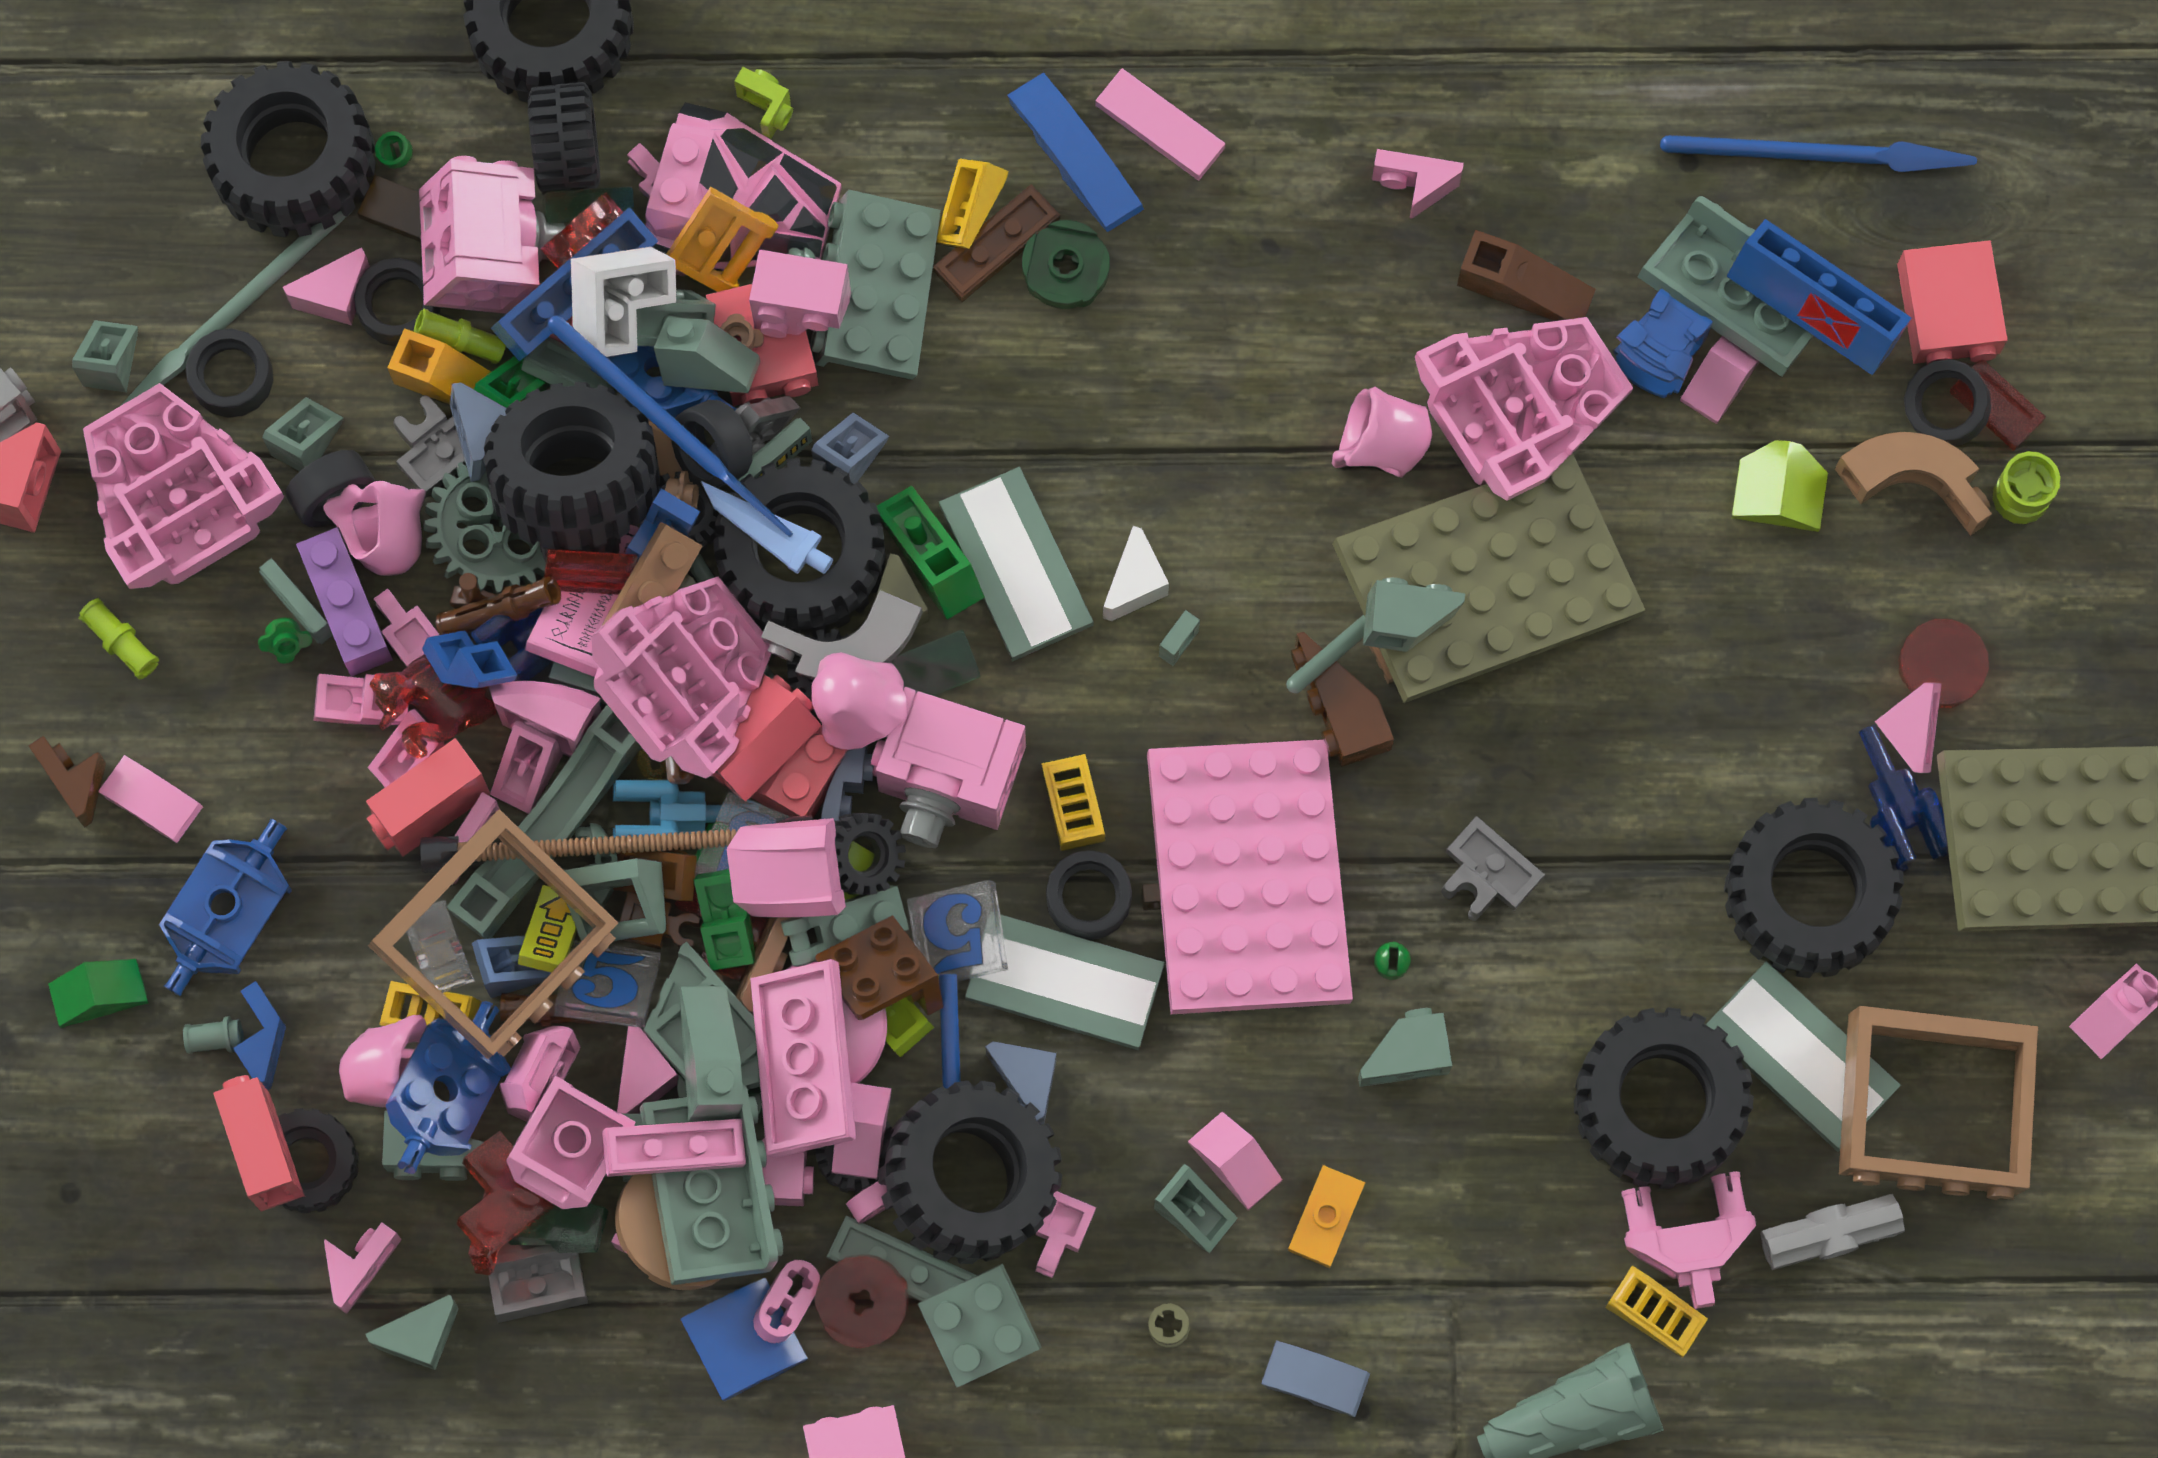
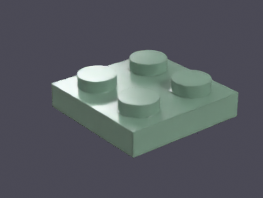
[918,1263,1041,1387]

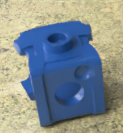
[1613,288,1713,398]

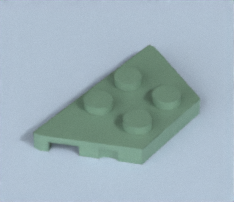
[644,941,760,1090]

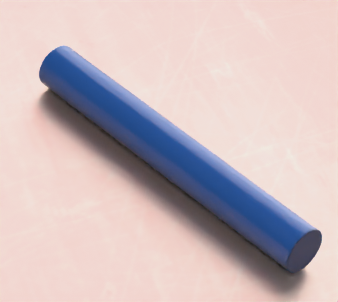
[939,974,961,1089]

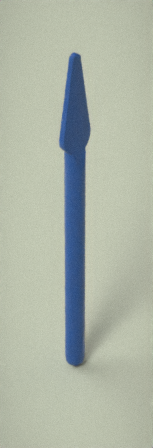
[1660,135,1977,172]
[548,315,793,537]

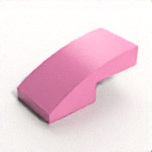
[314,674,411,725]
[98,755,203,843]

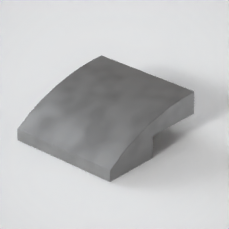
[479,1208,588,1323]

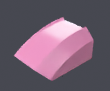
[489,681,602,757]
[726,818,846,917]
[499,1026,581,1122]
[506,1076,636,1209]

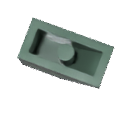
[654,316,761,393]
[1358,1008,1452,1087]

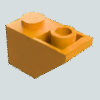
[387,328,491,404]

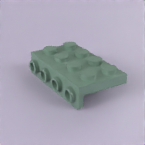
[810,190,941,380]
[1638,196,1814,377]
[639,1085,783,1285]

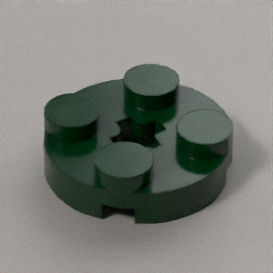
[1022,220,1110,309]

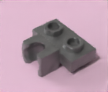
[393,396,466,498]
[709,396,800,459]
[1441,816,1545,921]

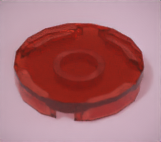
[1898,619,1989,708]

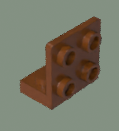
[815,915,943,1020]

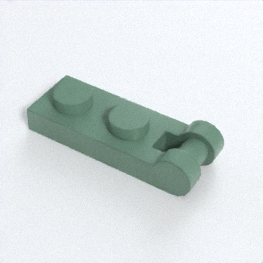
[781,885,909,966]

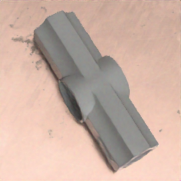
[1760,1194,1905,1270]

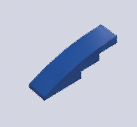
[1008,72,1144,232]

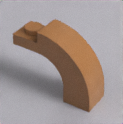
[1835,432,1992,536]

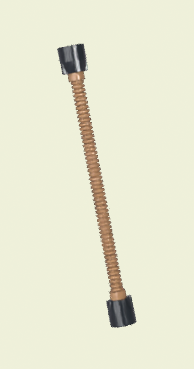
[420,815,813,874]

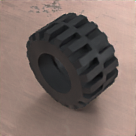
[528,82,600,197]

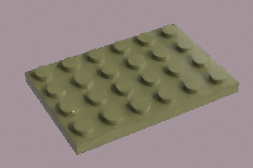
[1332,453,1646,703]
[1937,746,2158,931]

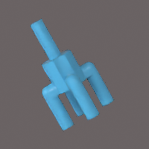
[612,780,759,838]

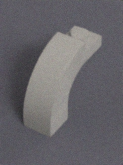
[761,590,923,680]

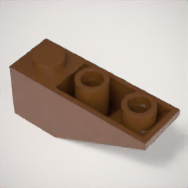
[1457,230,1596,321]
[1291,632,1394,767]

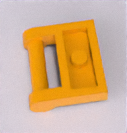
[666,187,779,292]

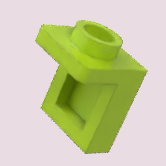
[734,67,793,140]
[885,998,935,1057]

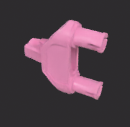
[1621,1172,1756,1309]

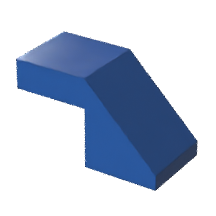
[620,489,700,571]
[422,631,517,688]
[233,981,286,1090]

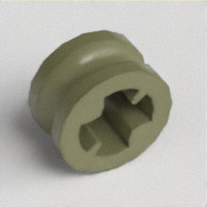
[1148,1303,1190,1348]

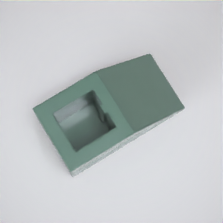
[1363,577,1465,652]

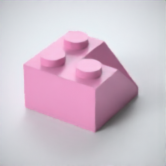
[749,250,851,338]

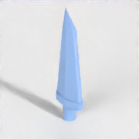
[701,481,833,574]

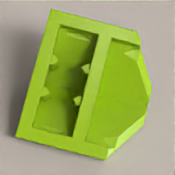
[1731,440,1828,532]

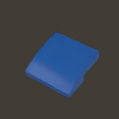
[681,1278,808,1402]

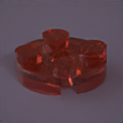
[540,192,623,269]
[815,1254,909,1348]

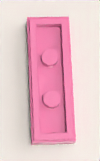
[1095,68,1226,181]
[602,1119,746,1177]

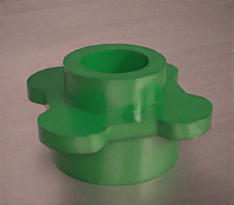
[258,618,312,663]

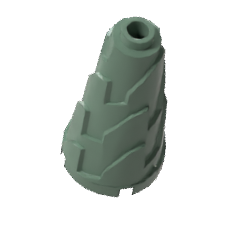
[1477,1342,1664,1458]

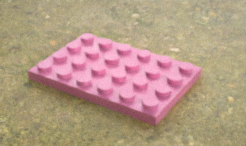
[1147,740,1353,1014]

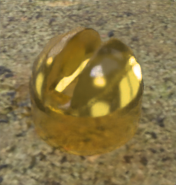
[637,748,667,780]

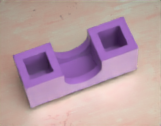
[296,527,393,677]

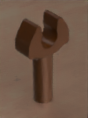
[450,573,496,609]

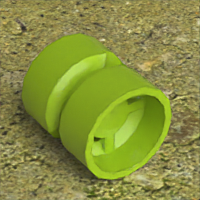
[1993,451,2061,524]

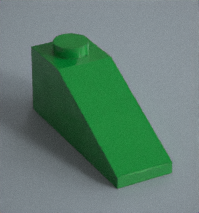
[876,486,985,620]

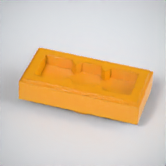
[1288,1165,1365,1268]

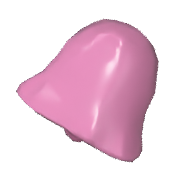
[1332,387,1432,478]
[324,481,426,576]
[812,652,908,750]
[339,1015,427,1107]

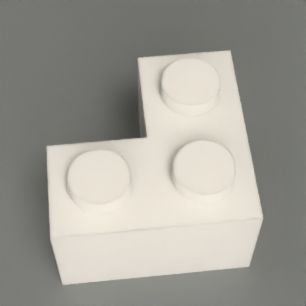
[571,247,676,357]

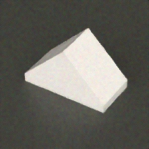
[1103,526,1169,621]

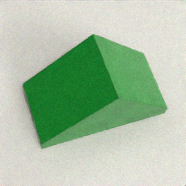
[473,356,551,408]
[48,959,149,1028]

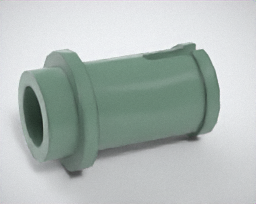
[183,1016,244,1054]

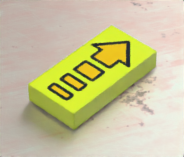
[518,885,577,973]

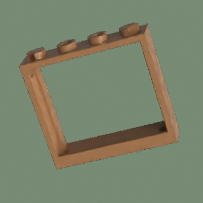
[368,809,618,1059]
[1839,1006,2038,1200]

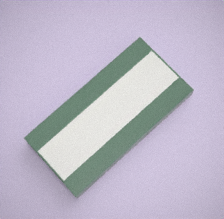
[939,466,1093,662]
[965,912,1165,1050]
[1706,961,1901,1152]

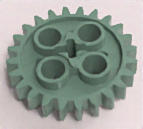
[423,462,551,595]

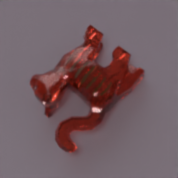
[369,657,497,759]

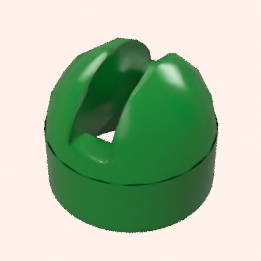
[375,131,413,169]
[1374,942,1411,980]

